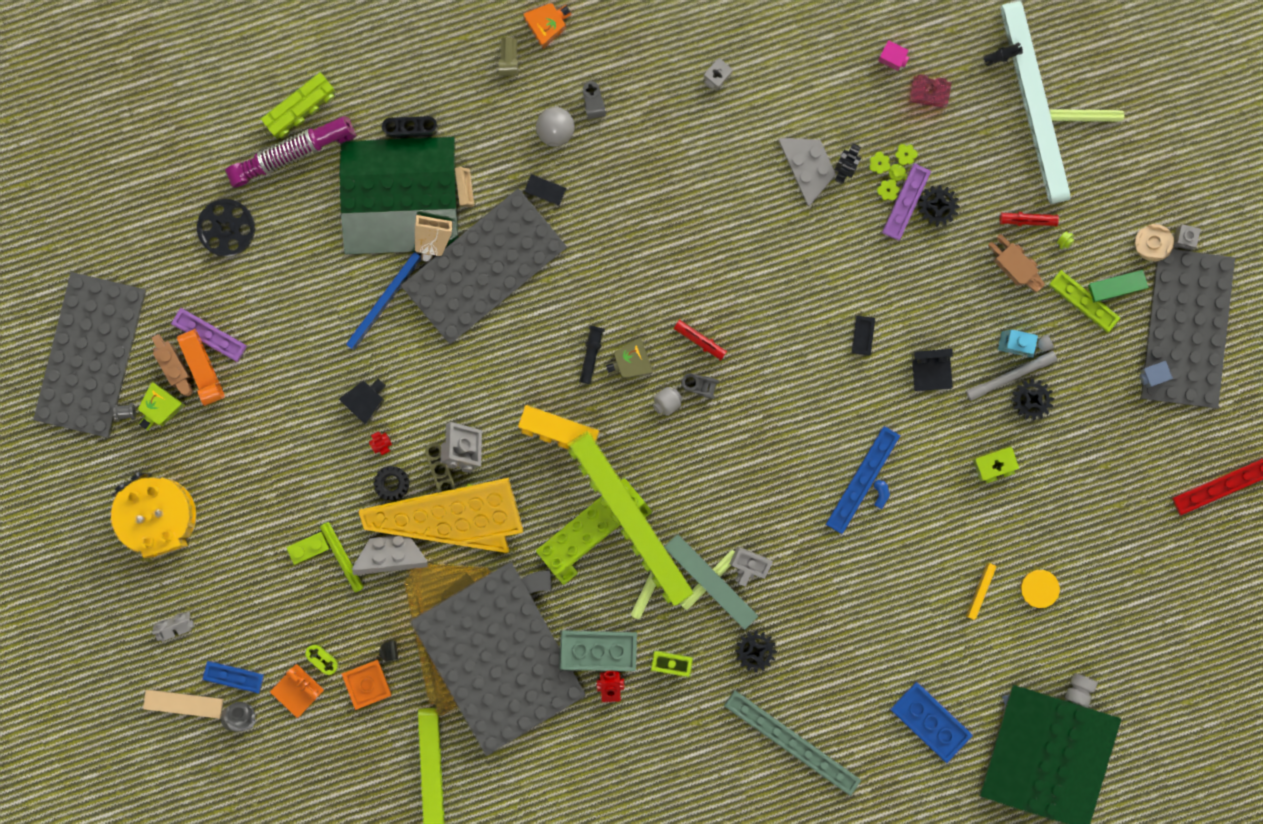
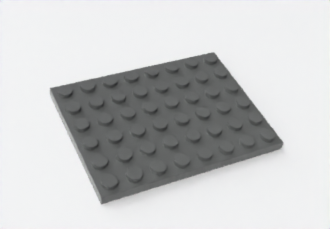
[409,562,586,756]

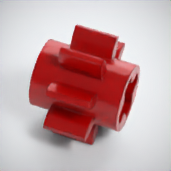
[369,431,392,455]

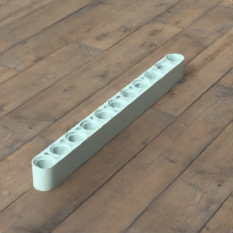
[1001,1,1070,204]

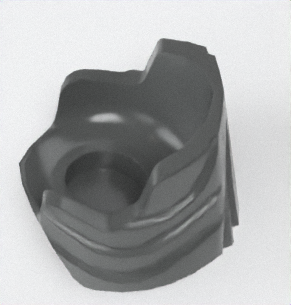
[221,702,256,732]

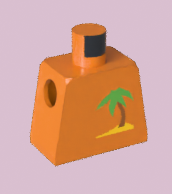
[523,3,572,49]

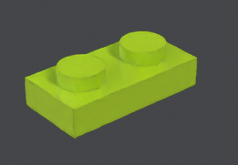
[286,532,330,565]

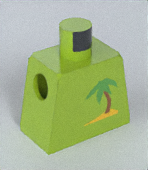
[138,382,185,430]

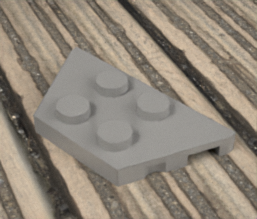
[778,138,836,207]
[352,535,428,575]

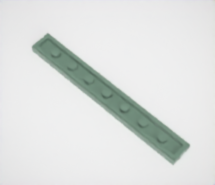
[724,690,862,796]

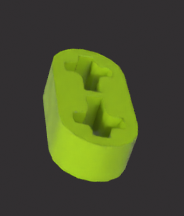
[305,645,338,675]

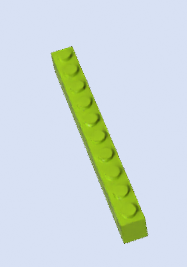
[568,431,694,606]

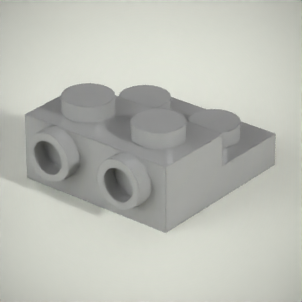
[441,422,482,472]

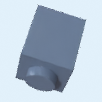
[1139,361,1173,388]

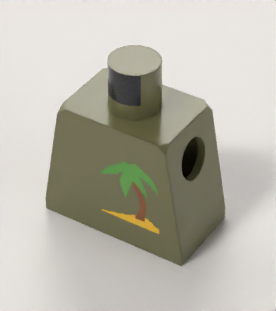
[605,338,653,379]

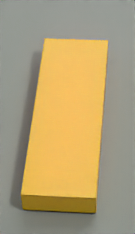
[966,563,996,620]

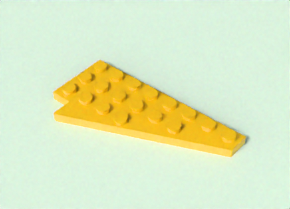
[359,478,523,553]

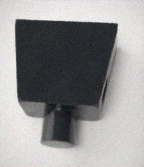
[339,378,386,426]

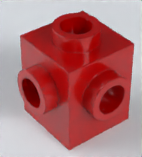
[597,671,624,702]

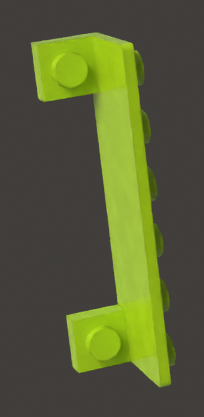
[536,478,652,585]

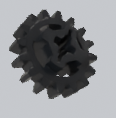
[834,143,861,184]
[917,185,960,227]
[1011,379,1054,421]
[735,630,777,673]

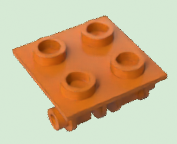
[270,664,324,718]

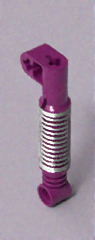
[225,116,357,188]

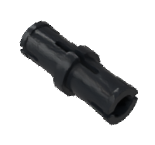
[984,42,1023,67]

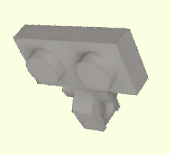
[729,546,773,587]

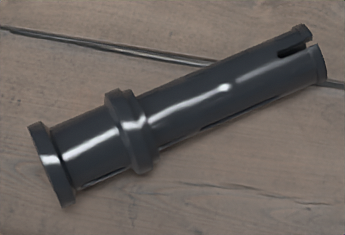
[579,326,606,385]

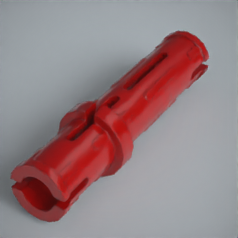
[1000,211,1059,227]
[673,320,727,361]

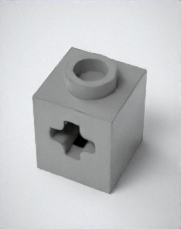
[703,58,733,91]
[1174,224,1201,250]

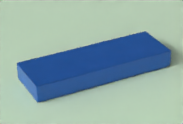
[203,661,264,693]

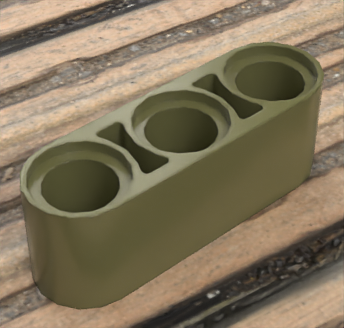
[425,443,456,492]

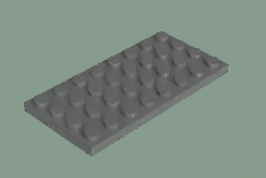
[401,188,567,344]
[1140,249,1235,409]
[33,272,146,438]

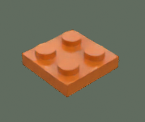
[342,659,392,710]

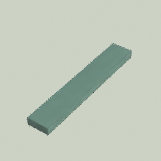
[664,534,758,630]

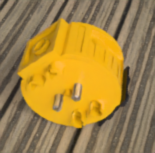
[111,472,196,558]

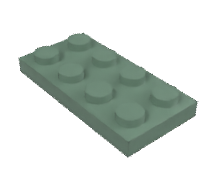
[559,630,637,671]

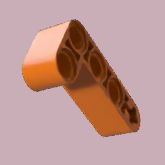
[177,329,225,406]

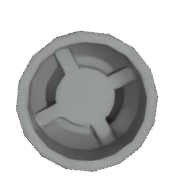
[1064,673,1098,708]

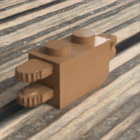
[988,234,1045,293]
[152,334,193,397]

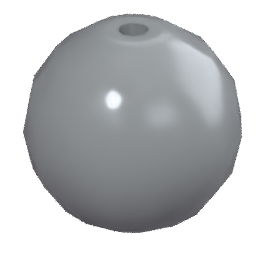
[536,107,575,147]

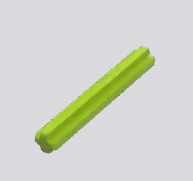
[320,522,364,592]

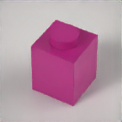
[878,40,909,71]

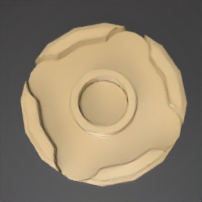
[1135,224,1174,261]

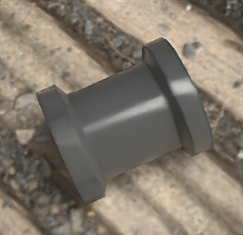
[113,402,136,422]

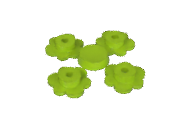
[869,144,918,200]

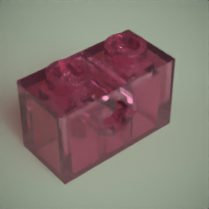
[908,74,952,108]

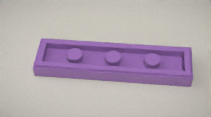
[881,163,931,241]
[171,308,247,362]

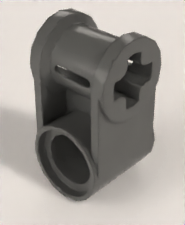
[583,81,606,120]
[681,373,719,399]

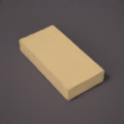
[455,167,474,207]

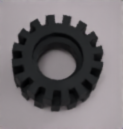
[373,466,409,501]

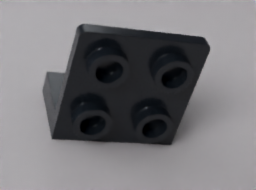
[911,349,953,391]

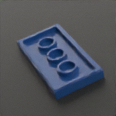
[890,682,973,763]

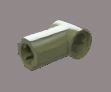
[498,37,518,76]

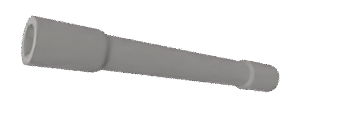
[966,351,1057,401]

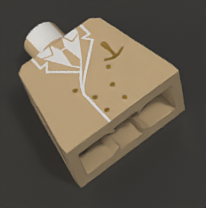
[415,215,452,262]

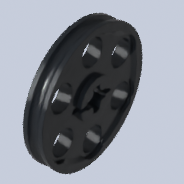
[197,199,255,257]

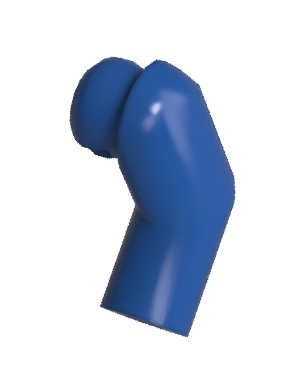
[874,480,890,510]

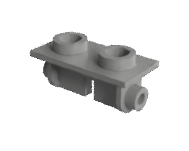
[153,612,195,642]

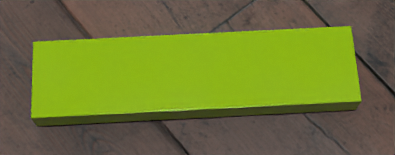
[1048,270,1120,333]

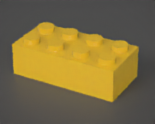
[518,405,599,450]

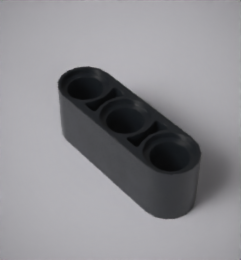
[382,116,438,138]

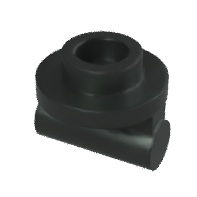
[379,640,398,662]

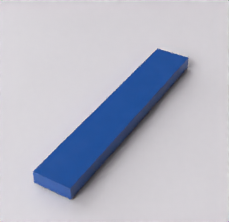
[346,253,421,350]
[825,426,901,534]

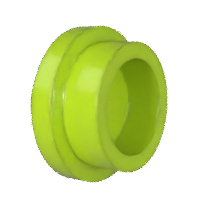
[1057,231,1074,250]

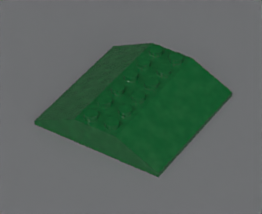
[339,137,458,255]
[979,684,1122,824]

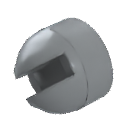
[1038,334,1054,351]

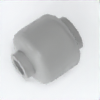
[653,387,682,416]

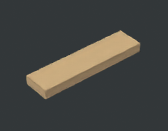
[143,690,224,718]

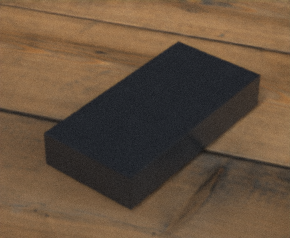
[524,174,567,206]
[851,315,875,356]

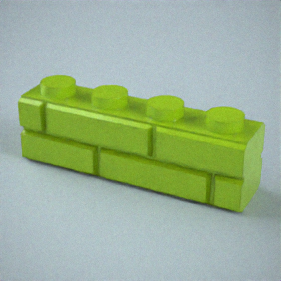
[261,72,336,139]

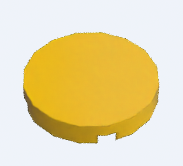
[1020,570,1060,608]

